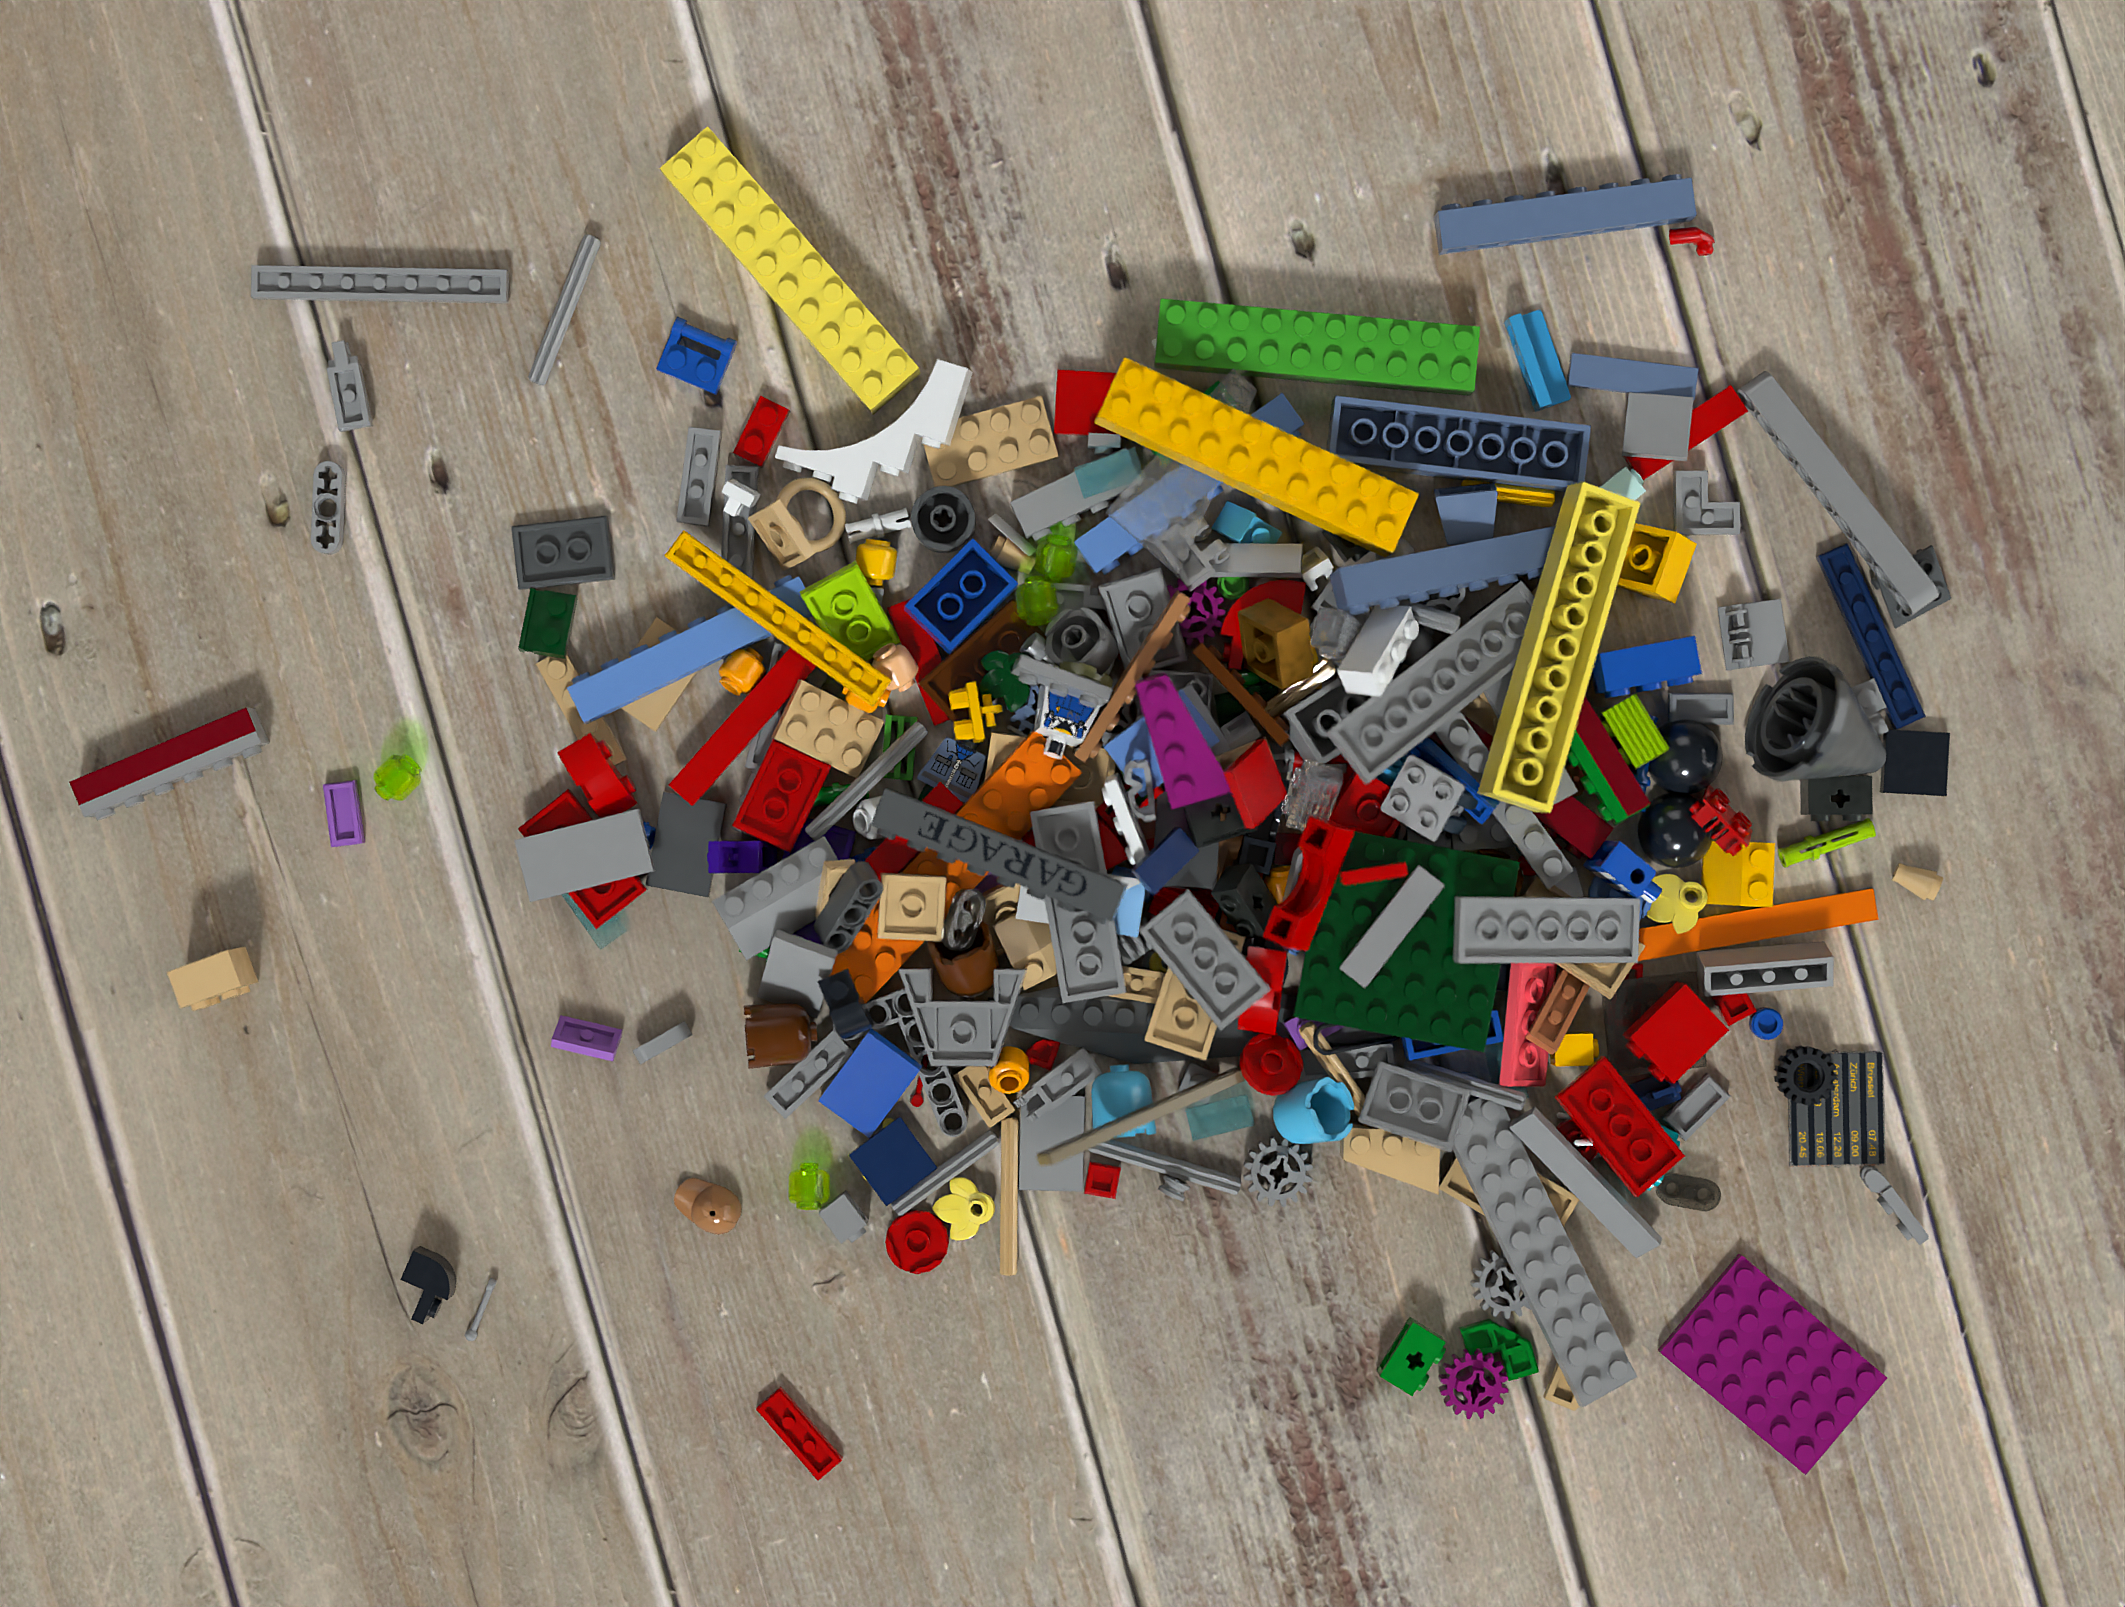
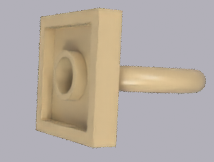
[748,477,846,571]

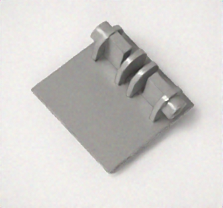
[1717,599,1790,670]

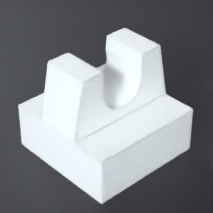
[721,479,761,517]
[1301,546,1334,591]

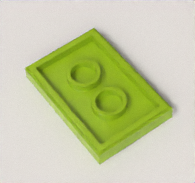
[799,561,900,661]

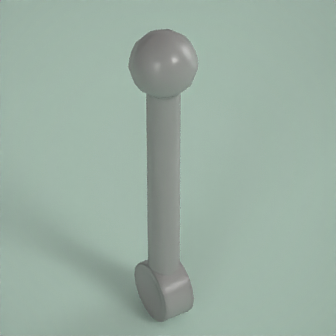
[465,1278,497,1341]

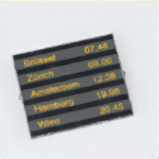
[1788,1049,1886,1168]

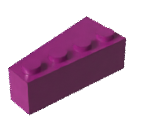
[1134,672,1231,809]

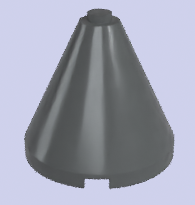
[1745,657,1886,781]

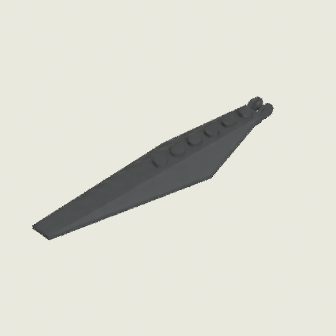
[988,969,1392,1064]

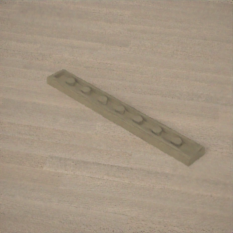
[1036,1065,1245,1166]

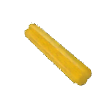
[1461,480,1555,508]

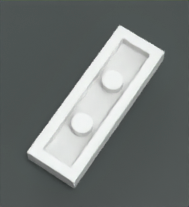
[1102,773,1150,865]

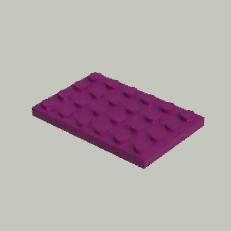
[1658,1254,1887,1475]

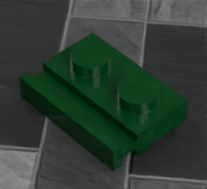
[518,588,577,659]

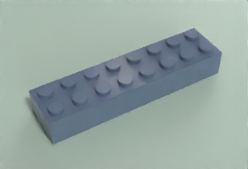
[1326,396,1591,492]

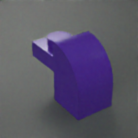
[707,841,777,873]

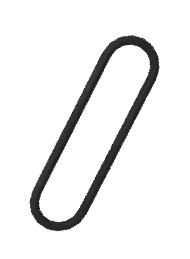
[1313,1023,1400,1055]

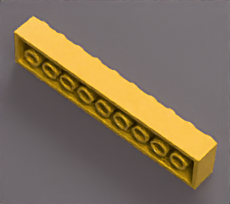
[1094,357,1419,558]

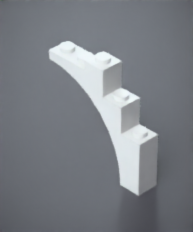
[775,359,973,504]

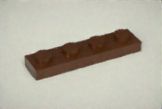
[1192,643,1290,747]

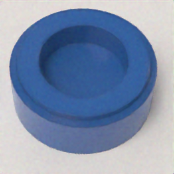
[1749,1007,1783,1040]

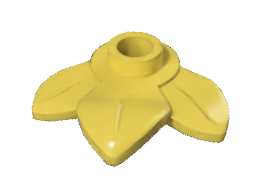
[1647,874,1708,934]
[932,1177,995,1240]

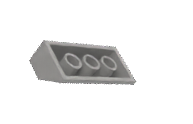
[712,836,838,961]

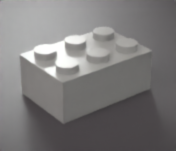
[1279,677,1372,772]

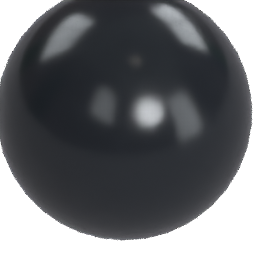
[1648,719,1723,795]
[1638,793,1714,868]

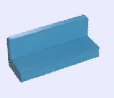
[1504,310,1571,412]

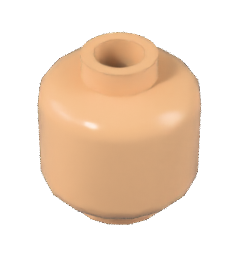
[871,643,919,692]

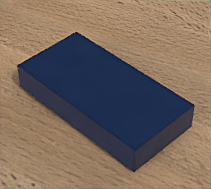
[1131,827,1199,895]

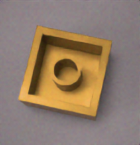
[1238,598,1314,690]

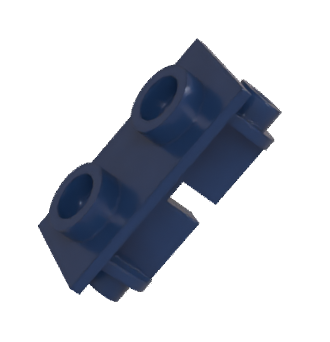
[1629,1076,1682,1111]

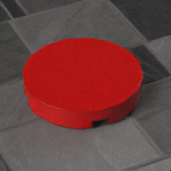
[1239,1033,1304,1096]
[885,1209,949,1274]

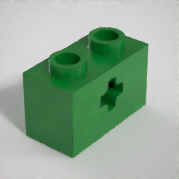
[1376,1316,1446,1396]

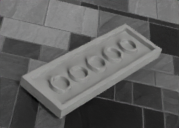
[1030,801,1127,1003]
[1453,897,1640,963]

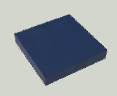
[848,1117,937,1206]

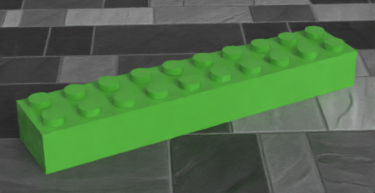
[1154,298,1480,396]

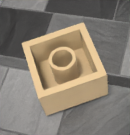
[167,947,258,1011]

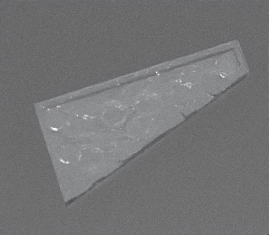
[1106,369,1257,577]

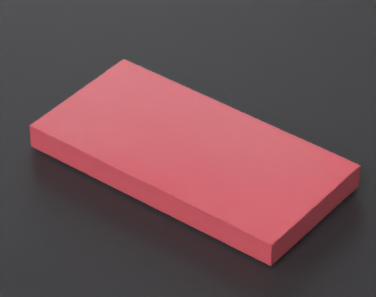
[1499,963,1557,1087]

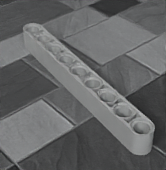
[1738,371,1939,615]

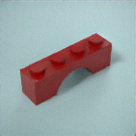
[1263,816,1355,951]

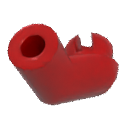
[1669,227,1715,256]

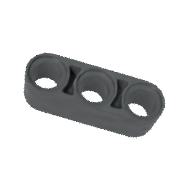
[814,861,883,954]

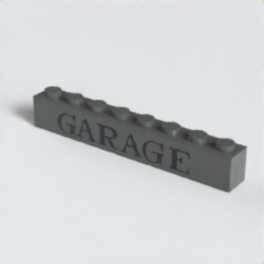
[871,788,1128,925]

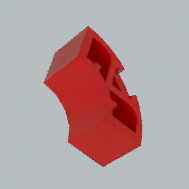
[557,733,638,818]
[1237,946,1287,1035]

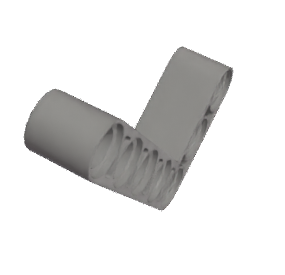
[833,987,968,1137]

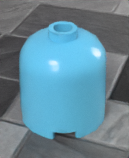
[1091,1064,1156,1138]
[1273,1077,1354,1144]

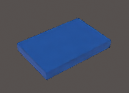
[818,1028,923,1138]

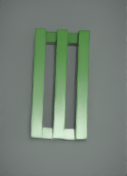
[883,714,918,780]

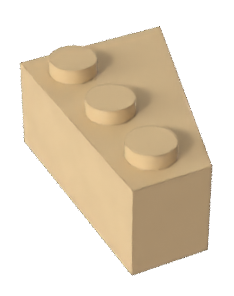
[1340,1124,1440,1195]

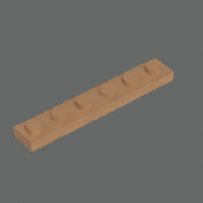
[1072,590,1191,762]

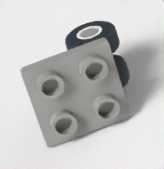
[1380,755,1478,841]

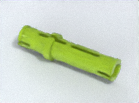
[1778,818,1876,868]

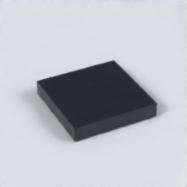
[1880,729,1950,796]

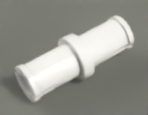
[844,507,911,544]

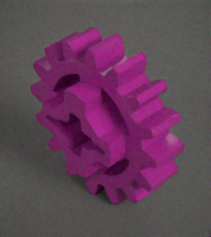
[1167,578,1225,646]
[1438,1348,1509,1419]

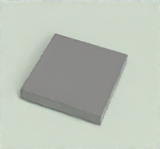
[1622,392,1693,461]

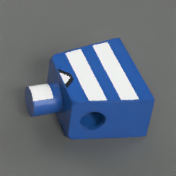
[1583,840,1662,903]

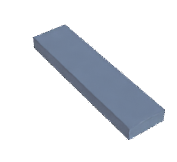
[1567,353,1699,401]

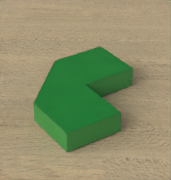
[1459,1319,1539,1381]

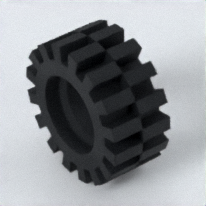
[1774,1046,1838,1105]

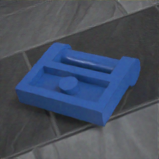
[656,317,737,395]

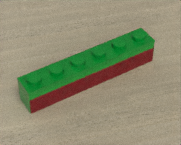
[1567,696,1651,826]

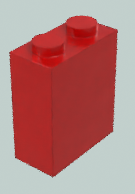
[1622,982,1729,1084]

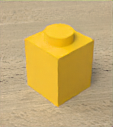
[1550,1031,1599,1067]

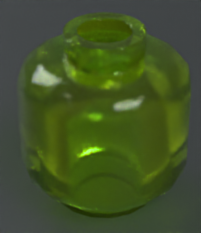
[1034,534,1078,583]
[1015,576,1059,626]
[373,754,422,801]
[788,1163,830,1210]

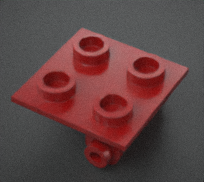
[1689,785,1753,856]

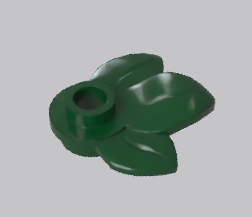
[979,650,1031,712]

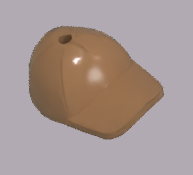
[674,1178,742,1235]

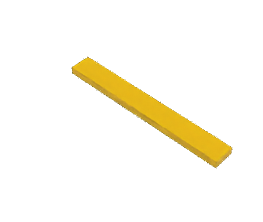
[664,530,892,707]

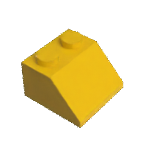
[1617,523,1697,604]
[1701,841,1775,907]

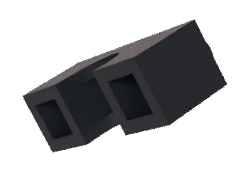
[1236,778,1290,874]

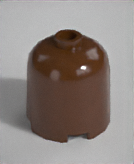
[928,916,1000,998]
[744,1003,817,1069]

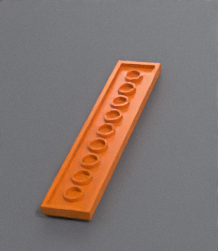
[831,729,1082,1003]

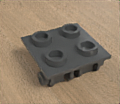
[1871,545,1951,629]

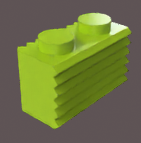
[1601,694,1669,770]

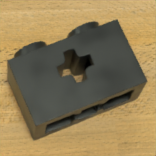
[1800,776,1873,821]
[1184,792,1258,848]
[1211,863,1278,939]

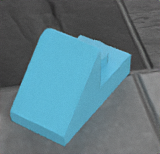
[1211,501,1282,544]

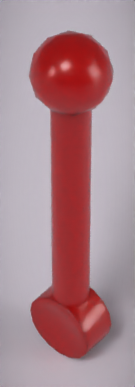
[910,1054,929,1107]

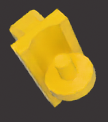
[948,682,1003,743]

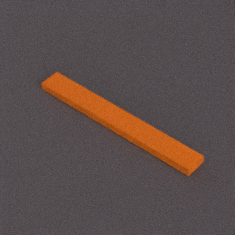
[1638,888,1879,961]

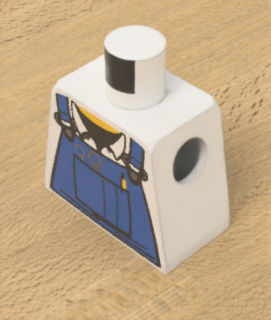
[1034,684,1101,759]

